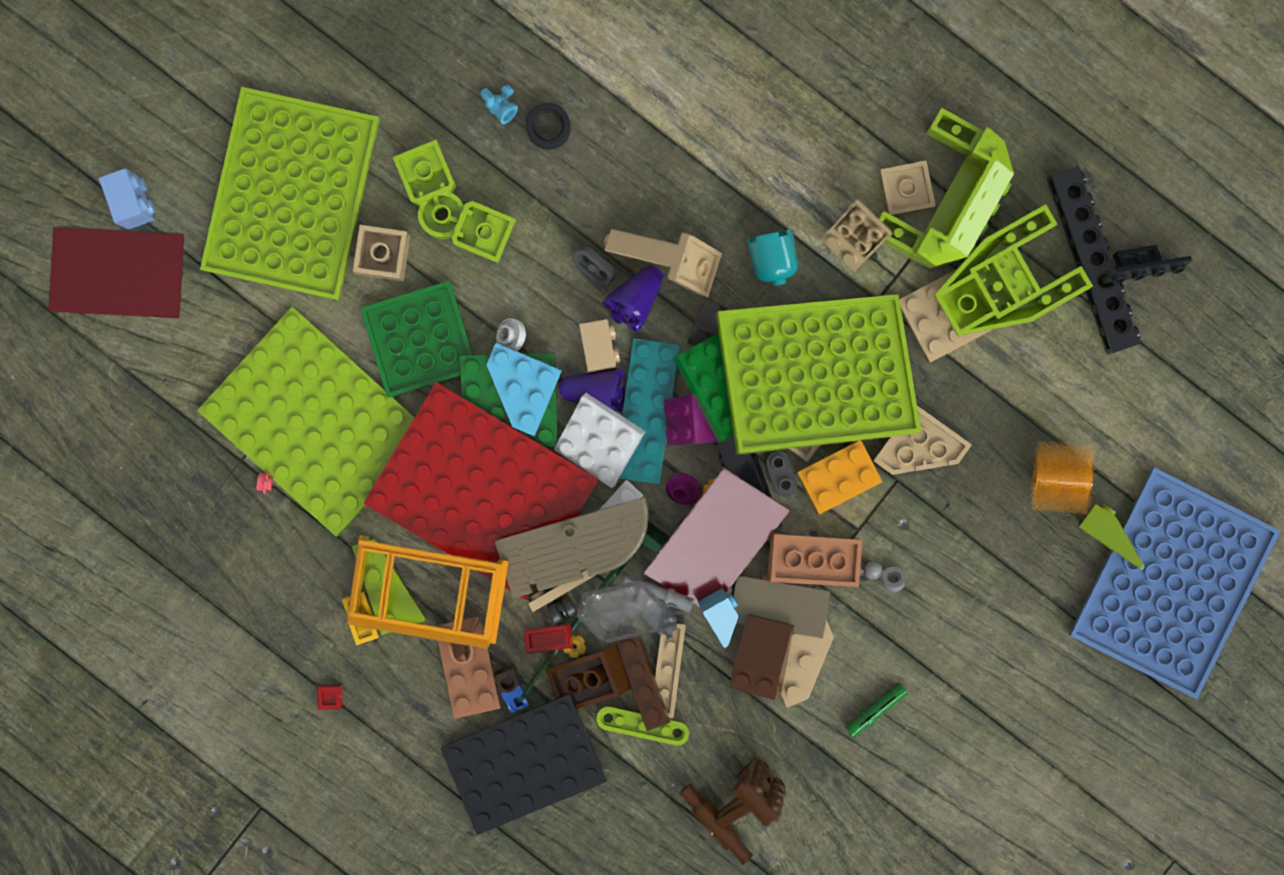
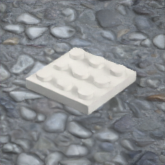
[554,393,646,488]

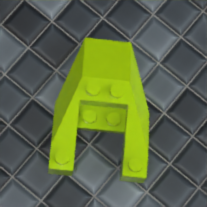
[934,204,1093,336]

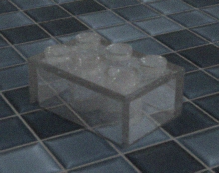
[576,580,667,644]

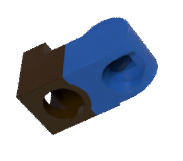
[493,663,529,713]

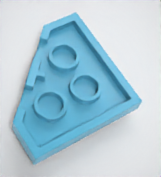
[487,343,562,436]

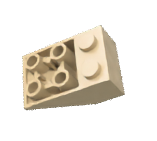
[820,199,893,272]

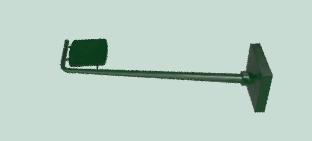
[519,520,670,701]

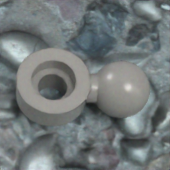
[864,561,906,592]

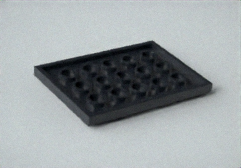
[440,693,607,835]

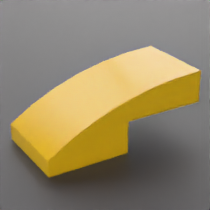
[342,590,379,645]

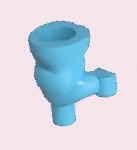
[480,84,518,125]

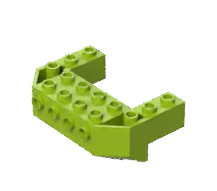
[878,108,1014,269]

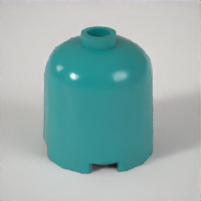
[746,229,798,286]

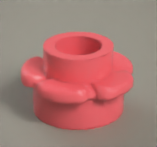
[256,471,274,494]

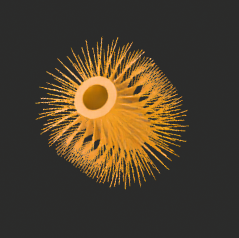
[1030,442,1096,513]

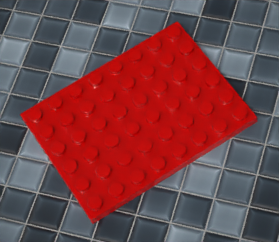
[363,382,599,600]

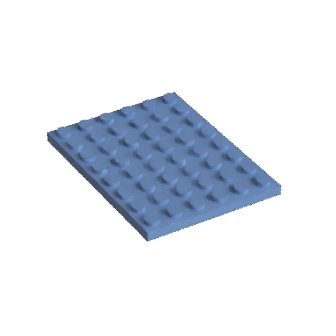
[1068,467,1281,699]

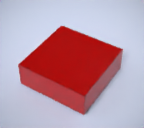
[317,685,343,710]

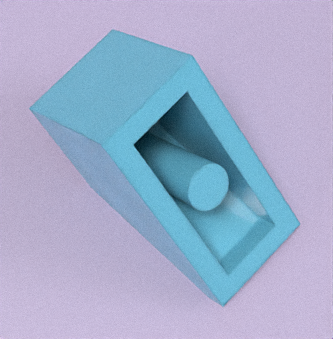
[698,588,738,648]

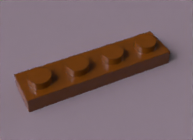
[616,633,671,731]

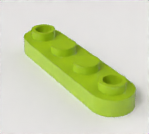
[596,706,689,746]

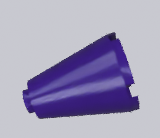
[559,369,626,413]

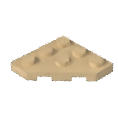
[873,406,972,475]
[781,619,834,708]

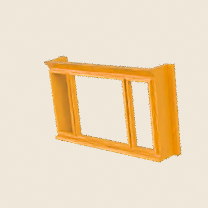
[347,535,509,649]

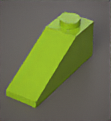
[1080,504,1145,570]

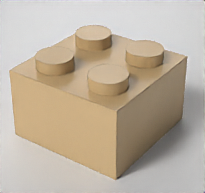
[353,225,411,282]
[579,319,620,373]

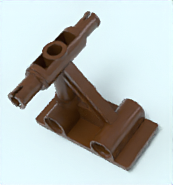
[679,756,786,865]

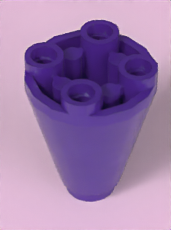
[602,265,664,332]

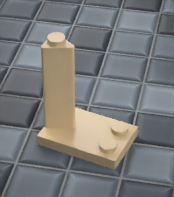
[604,229,722,298]

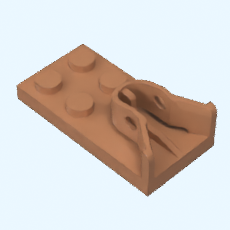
[762,533,862,587]
[437,616,501,719]

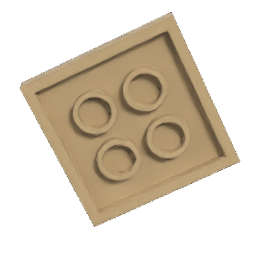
[899,269,991,363]

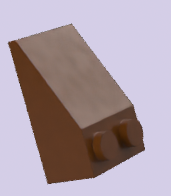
[730,614,794,700]
[546,644,632,709]

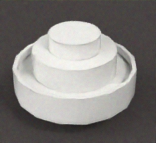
[496,318,526,351]

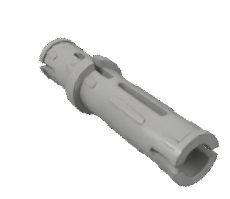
[622,574,695,613]

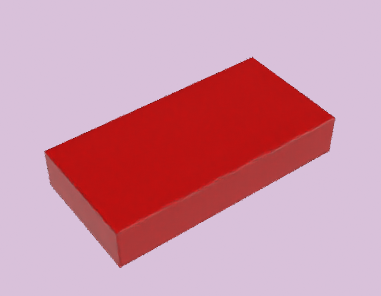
[524,624,573,654]

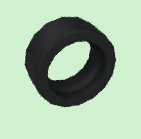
[526,103,571,150]

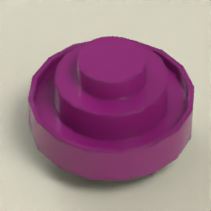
[665,473,701,505]

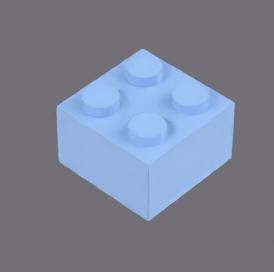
[99,168,155,230]

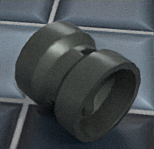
[547,595,578,626]

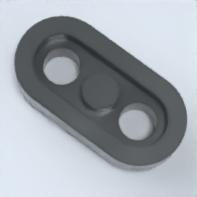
[573,246,616,287]
[765,451,797,497]

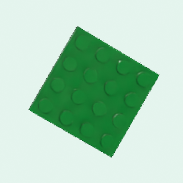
[360,281,473,398]
[674,333,734,442]
[460,353,558,447]

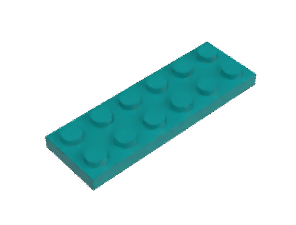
[619,338,680,484]

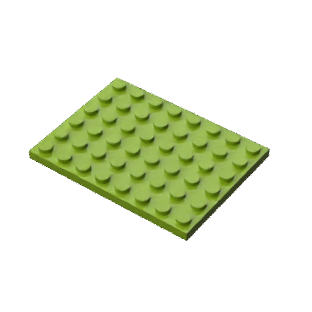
[200,87,380,301]
[716,294,921,454]
[197,307,415,537]

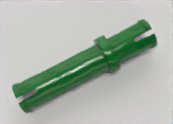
[845,683,908,738]

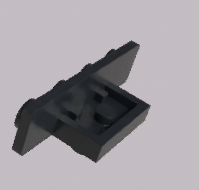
[1102,245,1192,284]

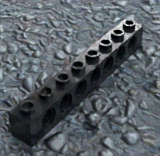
[1046,166,1140,355]

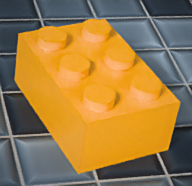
[795,440,882,515]

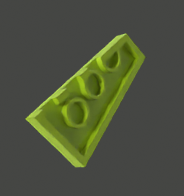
[352,538,427,635]

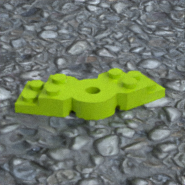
[393,140,517,264]

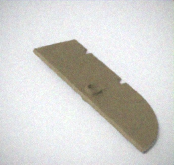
[495,497,648,598]

